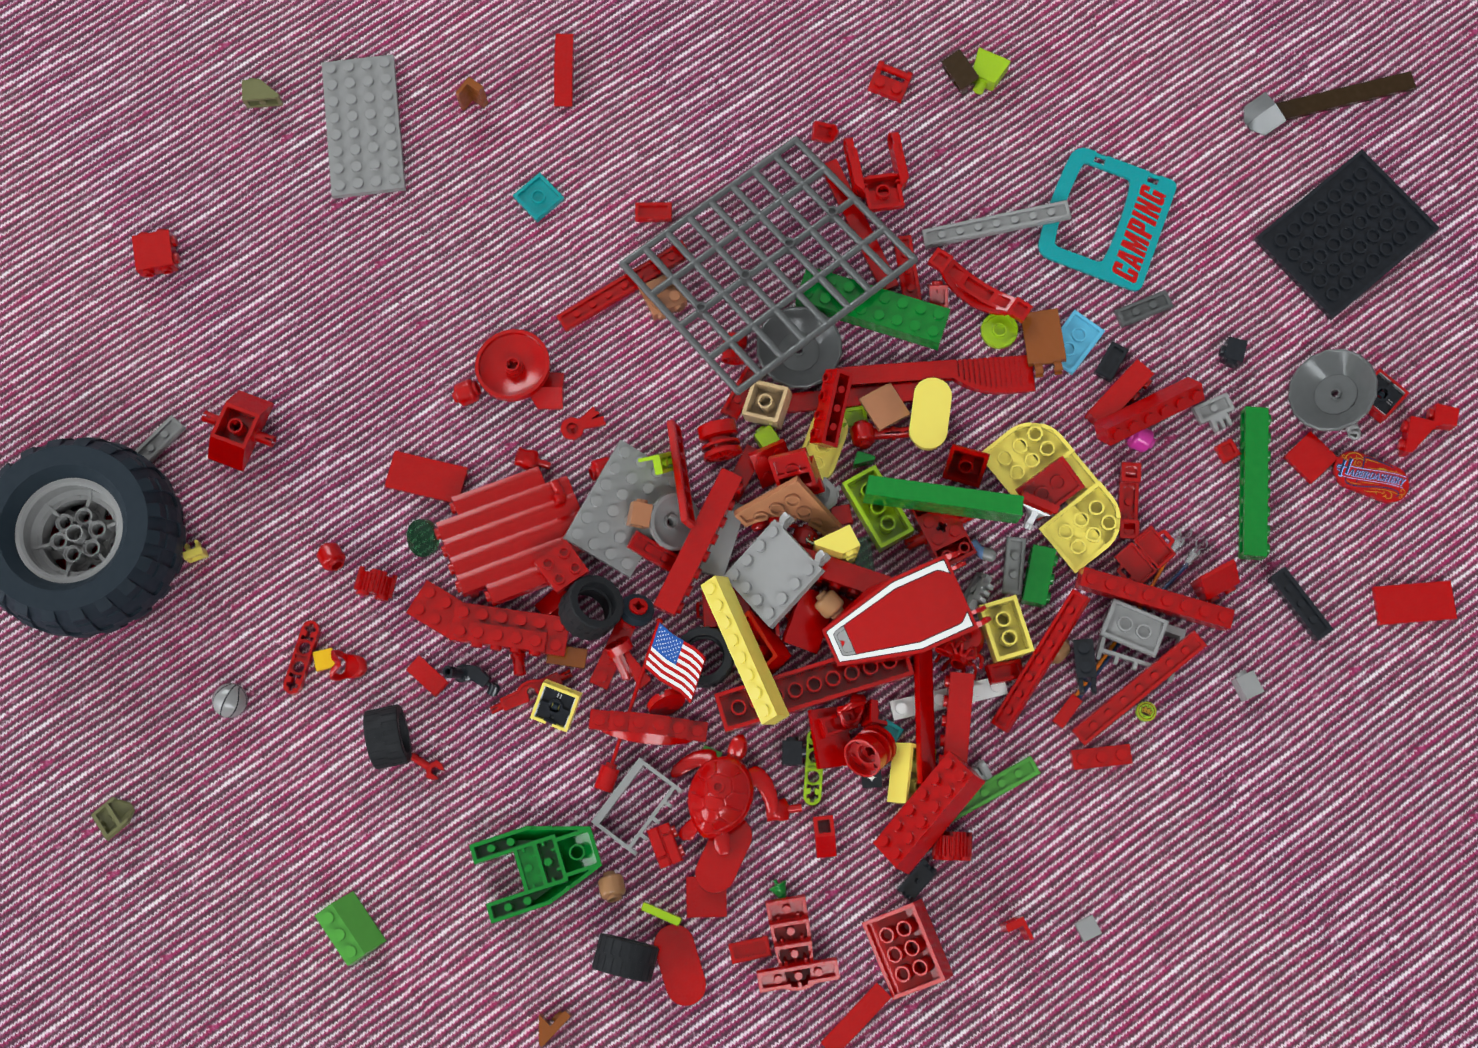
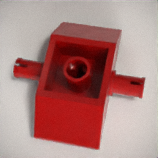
[201,390,277,472]
[904,509,977,566]

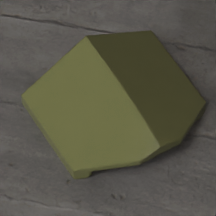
[91,797,135,841]

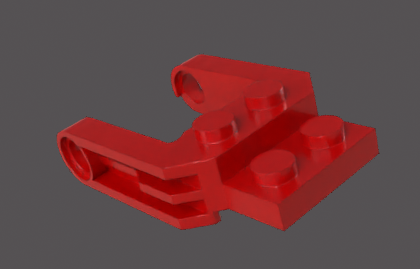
[843,132,909,212]

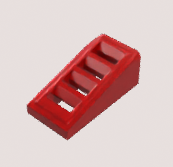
[624,651,652,691]

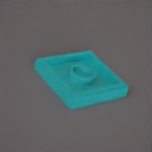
[512,172,565,223]

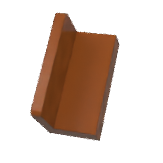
[455,76,488,111]

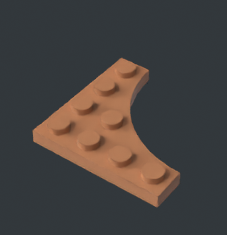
[734,476,842,536]

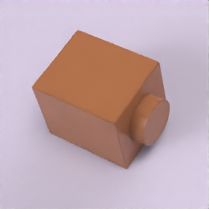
[626,499,653,529]

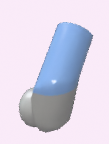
[972,539,996,562]

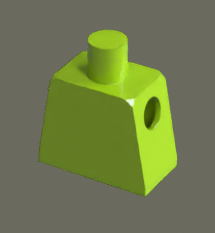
[973,47,1011,95]

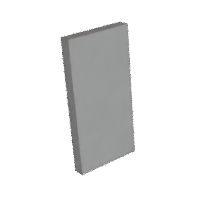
[700,503,743,577]

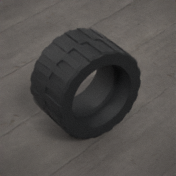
[558,575,624,641]
[681,626,734,689]
[363,704,412,770]
[592,933,659,983]

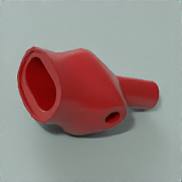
[514,447,551,470]
[765,798,802,822]

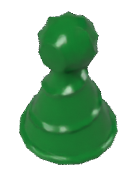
[768,879,787,898]

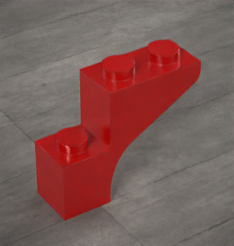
[1397,403,1460,457]

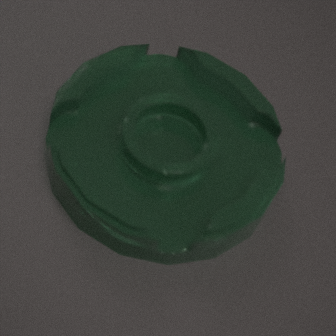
[407,519,439,557]

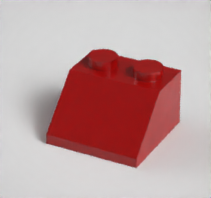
[942,444,990,488]
[1190,559,1240,603]

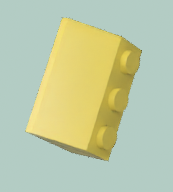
[813,524,860,563]
[887,742,937,805]

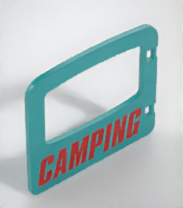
[1038,148,1177,292]

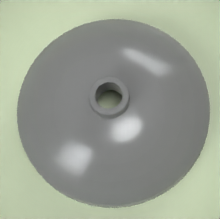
[649,493,699,551]

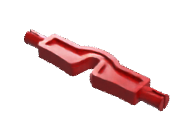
[489,669,573,714]

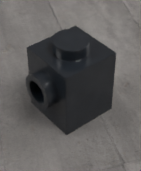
[1218,336,1248,368]
[782,737,806,766]

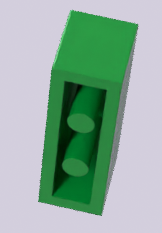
[1020,544,1058,608]

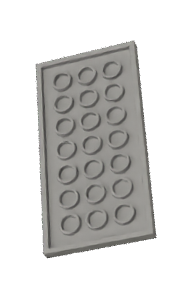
[321,54,406,199]

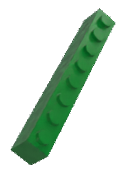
[1238,406,1271,560]

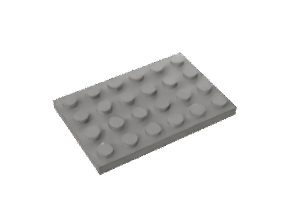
[563,440,677,578]

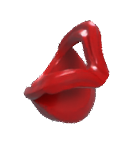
[330,650,368,681]
[836,694,867,728]

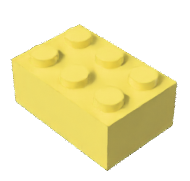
[977,595,1035,663]

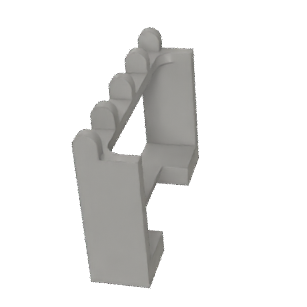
[1095,607,1186,683]
[591,757,684,856]

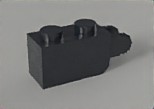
[1073,638,1097,696]

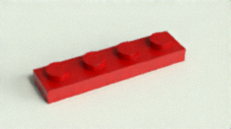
[589,617,637,690]

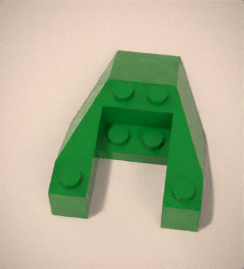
[469,826,603,924]

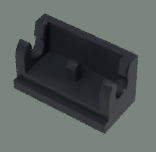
[896,859,937,903]

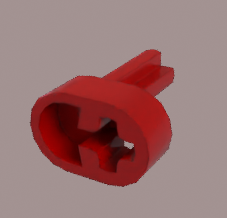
[604,636,633,681]

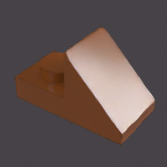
[539,1009,572,1047]

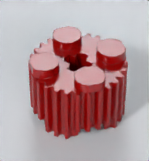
[353,566,398,602]
[932,831,972,861]

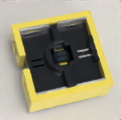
[530,679,583,732]

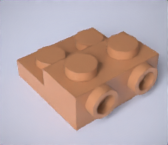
[638,271,688,321]

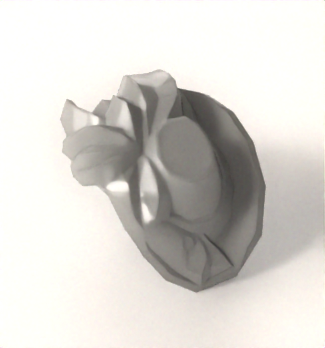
[815,477,840,510]

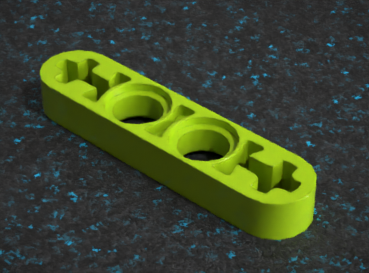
[803,730,823,806]

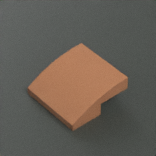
[859,383,911,432]

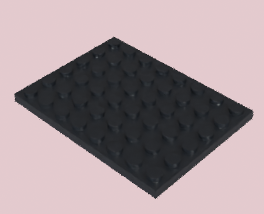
[1254,149,1440,320]

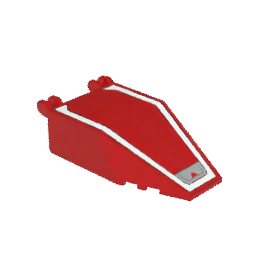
[822,550,992,666]

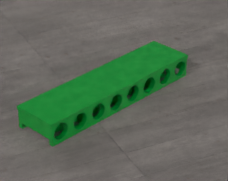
[863,475,1024,524]

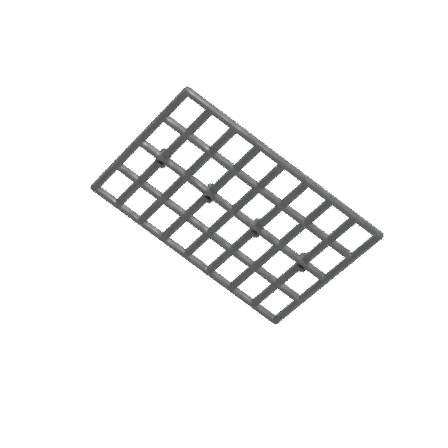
[619,136,918,395]

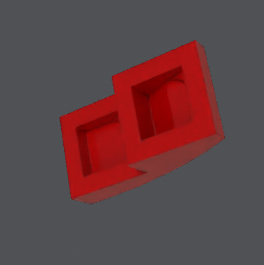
[406,655,449,697]

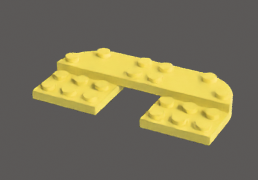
[982,422,1121,574]

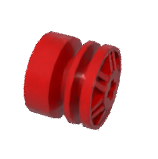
[697,418,743,463]
[844,725,897,777]

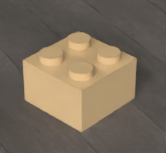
[741,380,792,430]

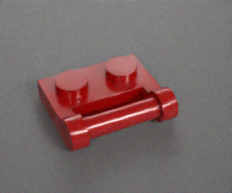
[867,60,913,103]

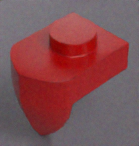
[811,121,839,144]

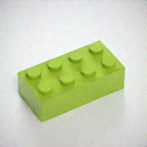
[841,465,914,553]

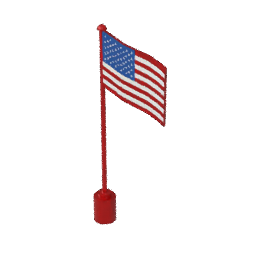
[594,618,706,793]

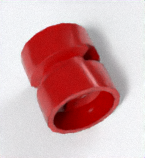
[721,332,748,365]

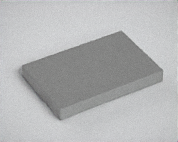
[1099,598,1169,658]

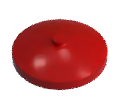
[475,329,551,402]

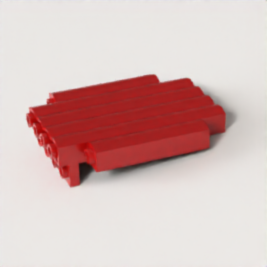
[434,466,585,607]

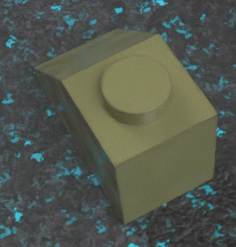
[242,78,283,108]

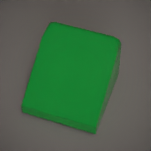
[853,451,875,469]

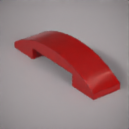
[1118,462,1141,539]

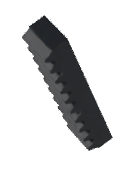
[1268,567,1334,641]

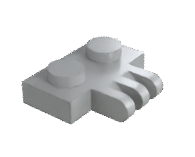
[1191,392,1235,433]
[963,572,994,610]

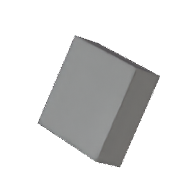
[1074,915,1102,942]

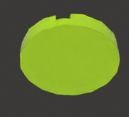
[980,314,1018,349]

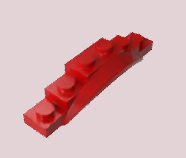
[927,247,1033,323]
[588,709,708,745]

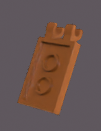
[1021,308,1066,378]

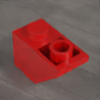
[812,815,837,858]

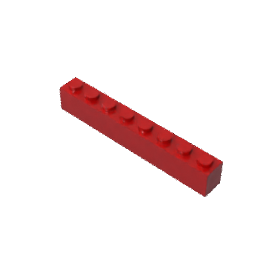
[653,468,745,617]
[1074,567,1235,631]

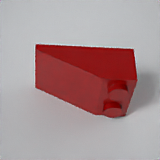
[745,610,791,675]

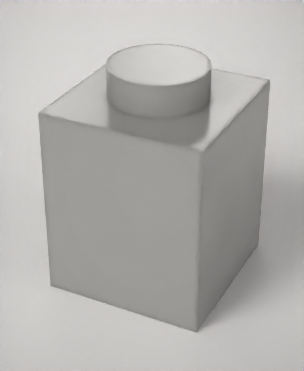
[1231,669,1265,702]

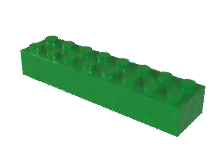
[795,268,951,351]

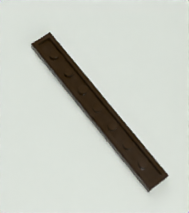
[1276,71,1416,121]

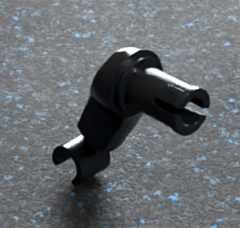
[443,664,500,697]

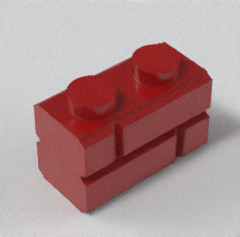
[646,822,685,869]

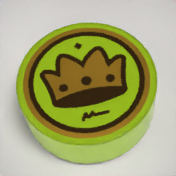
[1135,702,1157,722]

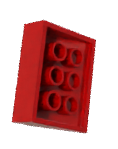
[862,898,954,1000]

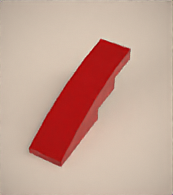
[554,34,574,107]

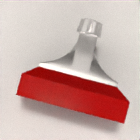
[1020,490,1060,530]

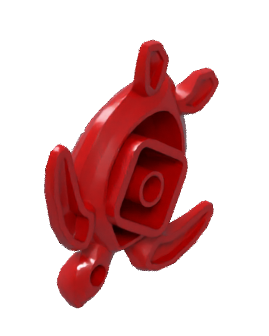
[670,734,778,855]

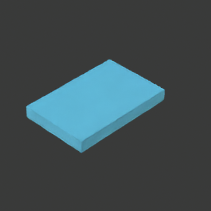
[1061,310,1105,375]

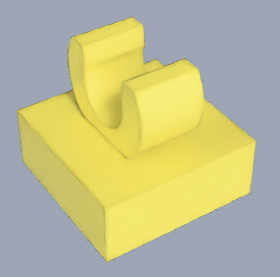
[182,540,209,563]

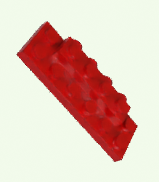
[449,601,569,657]

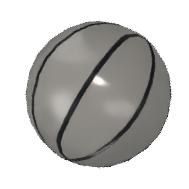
[212,683,248,718]

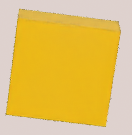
[313,648,335,672]

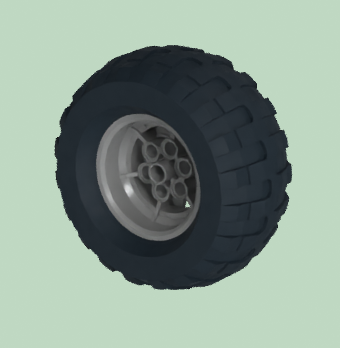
[0,437,186,638]

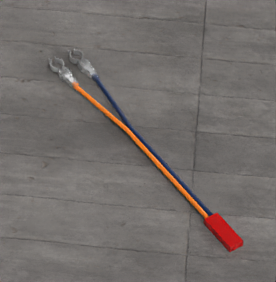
[1052,524,1209,729]

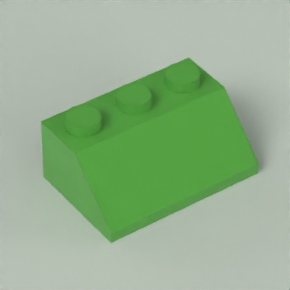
[315,891,387,966]

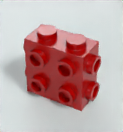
[132,229,180,278]

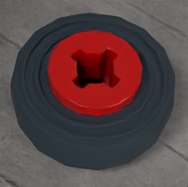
[622,594,655,627]

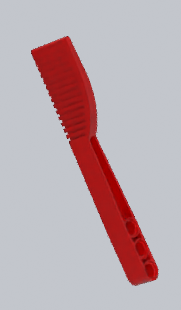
[837,355,1036,395]

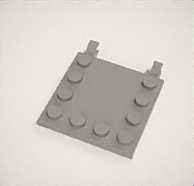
[724,512,831,629]

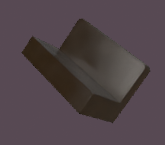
[941,49,979,96]

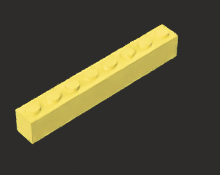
[701,576,789,725]

